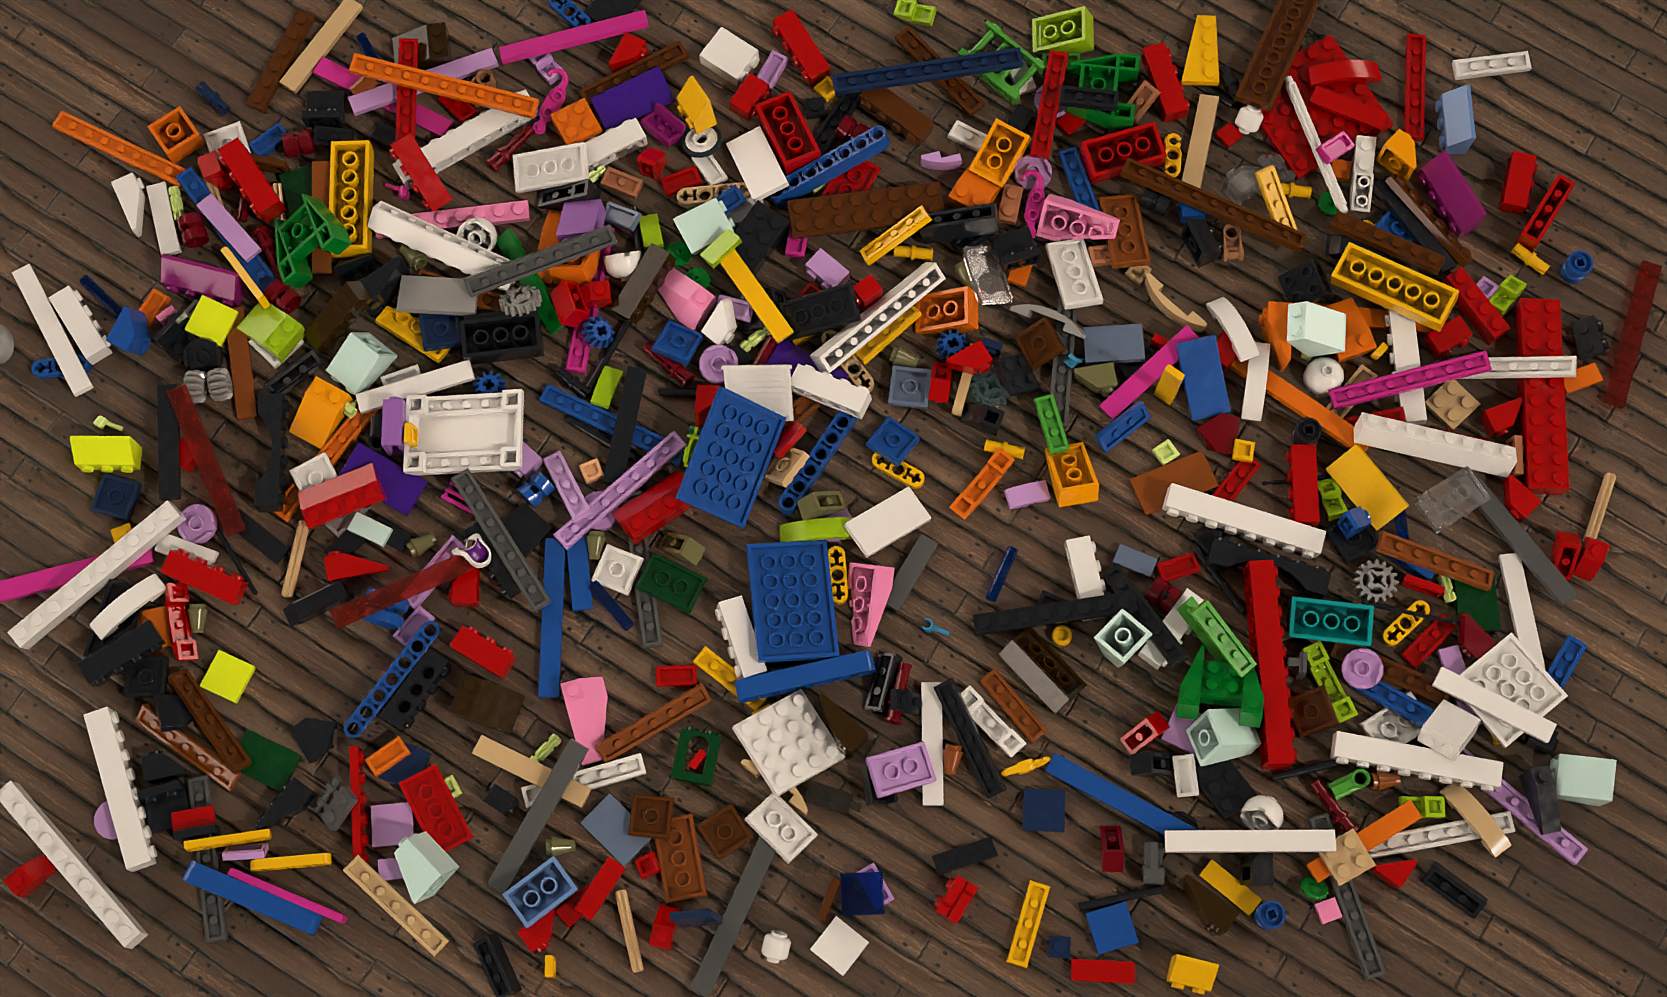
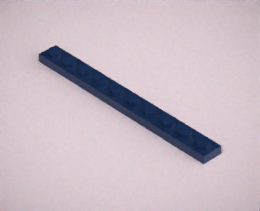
[832,47,1024,95]

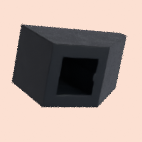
[960,404,1005,436]
[1240,852,1274,887]

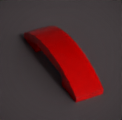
[1307,60,1382,86]
[165,583,199,661]

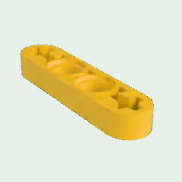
[250,853,332,872]

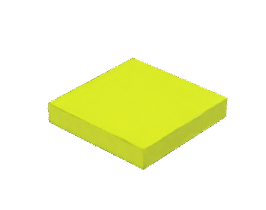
[184,295,239,347]
[200,650,256,704]

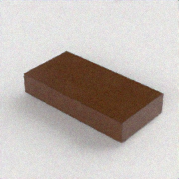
[250,153,290,174]

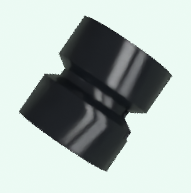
[1139,187,1173,216]
[1291,418,1322,445]

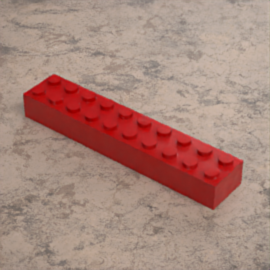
[1514,298,1570,495]
[1242,560,1297,770]

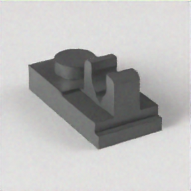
[1287,652,1307,680]

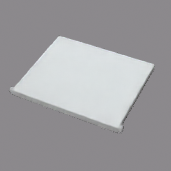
[721,364,794,421]

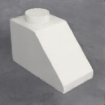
[701,298,737,345]

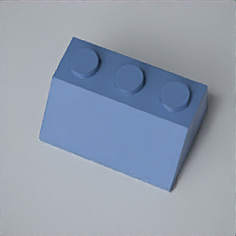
[1435,85,1476,154]
[502,856,578,928]

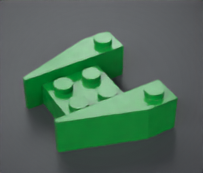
[1065,53,1140,132]
[274,194,352,289]
[1176,645,1264,728]

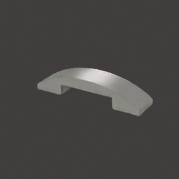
[1010,304,1086,339]

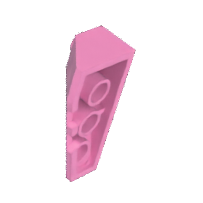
[1036,194,1120,241]
[658,268,717,331]
[847,562,895,647]
[561,677,608,766]

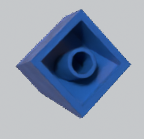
[106,306,152,356]

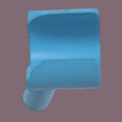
[1064,353,1085,369]
[921,618,950,636]

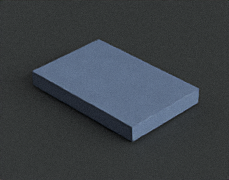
[1083,324,1145,365]
[581,793,652,867]

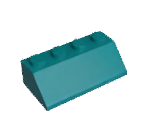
[1286,596,1374,647]

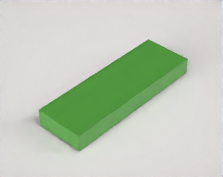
[1034,394,1070,455]

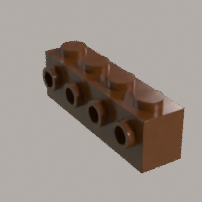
[859,88,934,147]

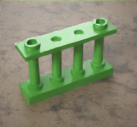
[958,20,1045,106]
[1176,596,1257,677]

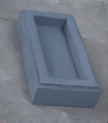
[604,201,642,232]
[1112,544,1158,579]

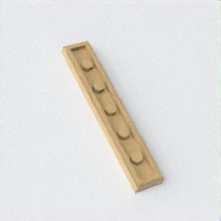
[279,0,363,94]
[1182,94,1219,189]
[472,735,592,808]
[343,855,449,957]

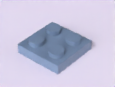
[888,365,932,409]

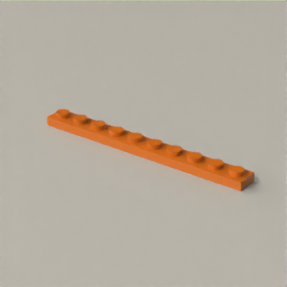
[349,53,539,119]

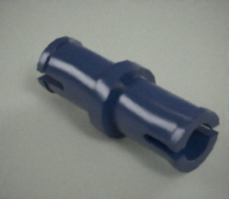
[196,81,231,116]

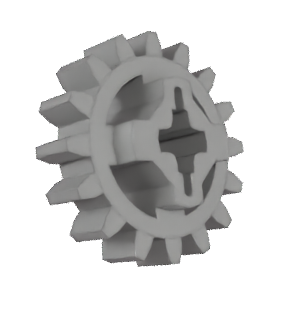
[499,285,542,317]
[1353,559,1399,604]

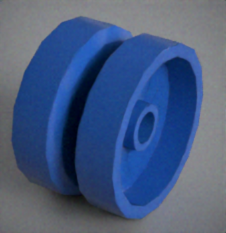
[358,589,410,630]

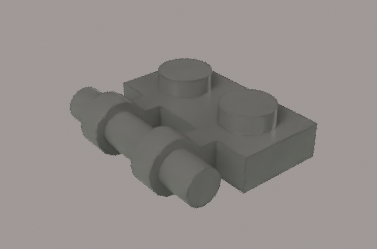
[1257,153,1296,182]
[313,776,358,831]

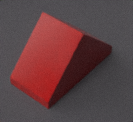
[1371,859,1417,889]

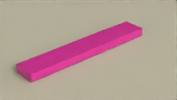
[1099,325,1199,420]
[227,868,348,925]

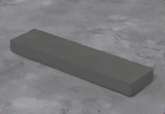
[886,534,939,613]

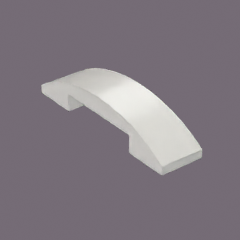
[1206,297,1259,362]
[1241,342,1270,422]
[90,574,166,641]
[961,686,1026,758]

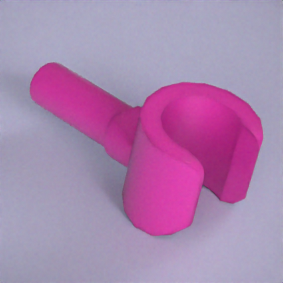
[385,183,410,200]

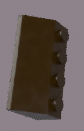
[998,628,1087,714]

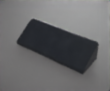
[264,348,324,395]
[864,651,903,715]
[932,837,998,876]
[1421,861,1487,919]
[473,933,522,997]

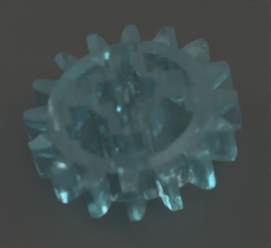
[970,366,1011,408]

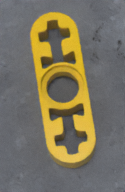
[872,452,925,489]
[828,546,848,605]
[1381,600,1430,647]

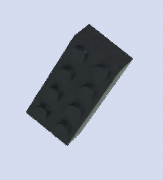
[715,200,790,280]
[460,312,545,365]

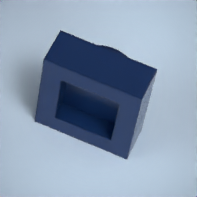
[982,337,1003,357]
[1048,935,1071,959]

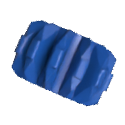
[581,316,615,350]
[936,329,969,359]
[473,370,507,394]

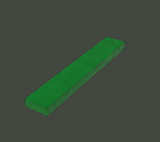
[496,229,565,335]

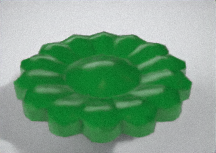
[1318,191,1339,216]
[667,241,693,267]
[685,267,711,289]
[1300,876,1329,900]

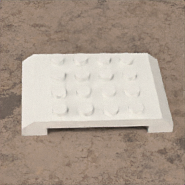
[403,389,524,476]

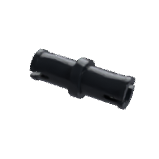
[1219,65,1240,104]
[554,366,592,400]

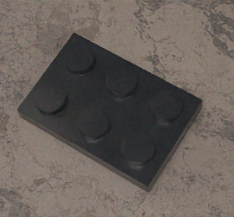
[1195,760,1257,821]

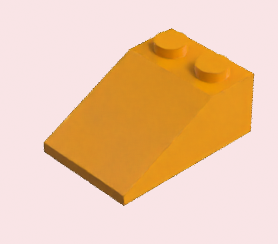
[969,118,1032,188]
[289,376,354,450]
[1045,442,1099,508]

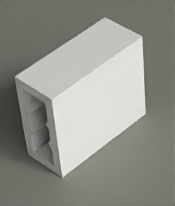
[699,27,760,87]
[1417,699,1481,761]

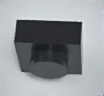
[804,97,826,120]

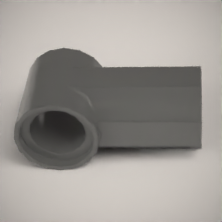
[1141,842,1165,885]

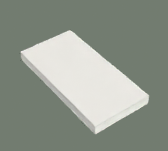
[726,126,789,203]
[513,142,589,194]
[1045,239,1103,310]
[844,487,932,558]

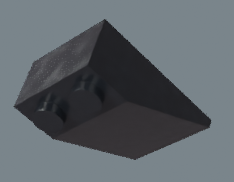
[360,255,410,318]

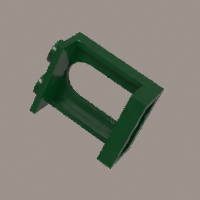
[671,726,723,788]

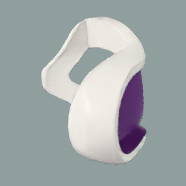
[451,533,491,568]

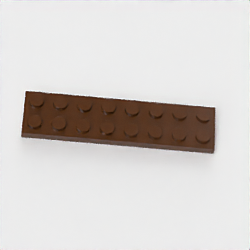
[1235,0,1321,112]
[787,182,945,240]

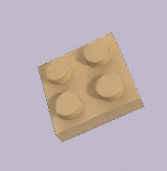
[1425,380,1480,431]
[763,447,810,488]
[1318,829,1376,887]

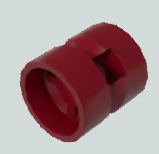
[835,115,871,142]
[282,129,315,159]
[177,212,209,248]
[264,278,302,315]
[1144,576,1182,613]

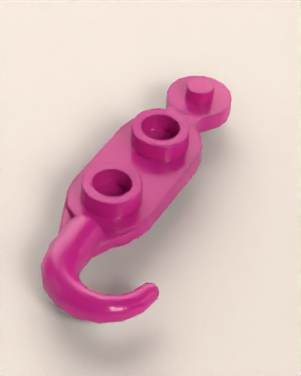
[533,68,569,135]
[1021,170,1045,239]

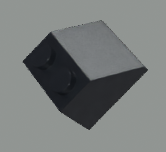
[1181,219,1222,268]

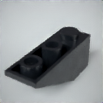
[255,777,318,830]

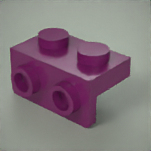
[640,103,686,148]

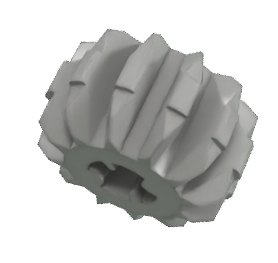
[206,368,233,402]
[183,370,208,404]

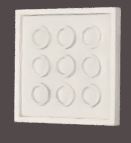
[1460,632,1568,748]
[732,689,845,797]

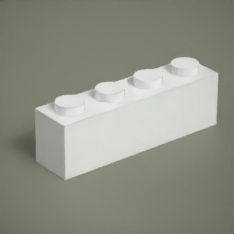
[585,118,648,172]
[49,285,113,365]
[791,364,872,420]
[1064,535,1106,622]
[1138,588,1204,670]
[715,595,767,679]

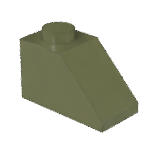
[1072,362,1118,395]
[797,491,846,520]
[658,531,706,566]

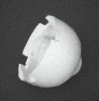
[457,217,497,251]
[603,251,642,282]
[1303,357,1344,397]
[1240,795,1284,830]

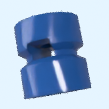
[1560,251,1593,284]
[517,470,555,508]
[1253,901,1286,931]

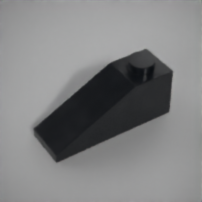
[538,179,601,210]
[1519,765,1561,835]

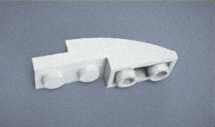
[1350,135,1377,213]

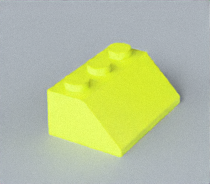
[70,436,142,473]

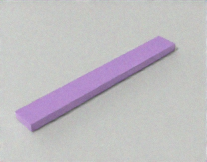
[348,48,499,116]
[553,431,687,550]
[1460,748,1588,865]

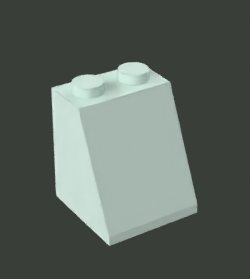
[673,198,736,255]
[1287,301,1346,357]
[326,332,398,395]
[1094,608,1153,668]
[1186,708,1262,766]
[1549,754,1617,807]
[394,831,459,904]

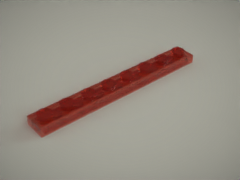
[1603,260,1662,409]
[166,384,247,537]
[329,555,478,630]

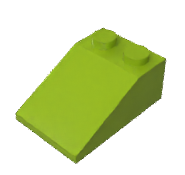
[1032,6,1094,54]
[236,303,306,363]

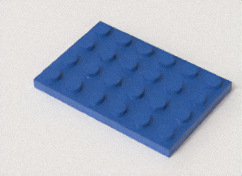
[675,386,786,528]
[746,540,840,663]

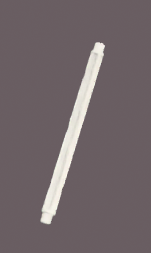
[1284,76,1348,213]

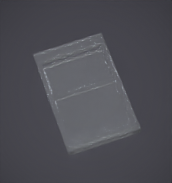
[963,245,1014,305]

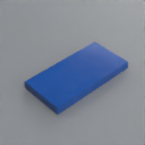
[1176,334,1231,421]

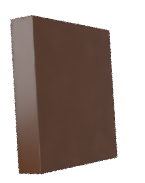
[1014,316,1066,371]
[1288,685,1340,738]
[628,794,675,840]
[697,803,754,861]
[817,878,841,924]

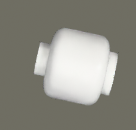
[1235,104,1263,134]
[761,930,791,963]

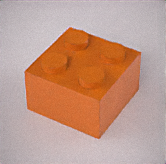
[550,98,603,145]
[147,106,206,163]

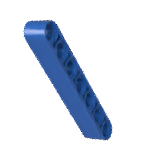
[770,126,890,207]
[779,411,859,515]
[344,621,440,738]
[734,650,876,703]
[182,861,323,936]

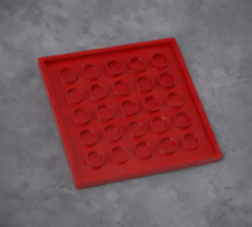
[1239,34,1394,181]

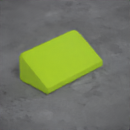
[700,228,742,269]

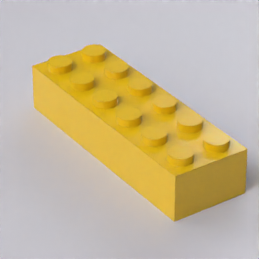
[329,140,374,258]
[1331,242,1459,332]

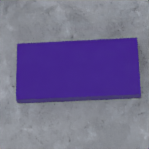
[590,66,676,130]
[765,339,849,409]
[338,443,428,517]

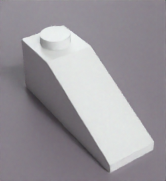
[111,173,145,237]

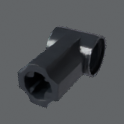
[368,414,387,456]

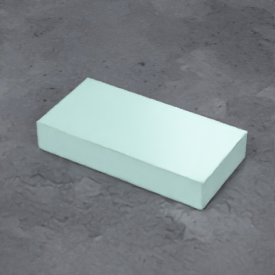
[347,512,393,548]

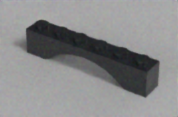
[254,393,290,513]
[1204,538,1331,600]

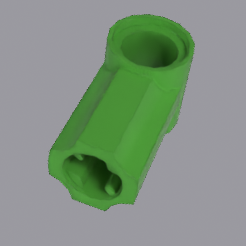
[1327,769,1371,800]

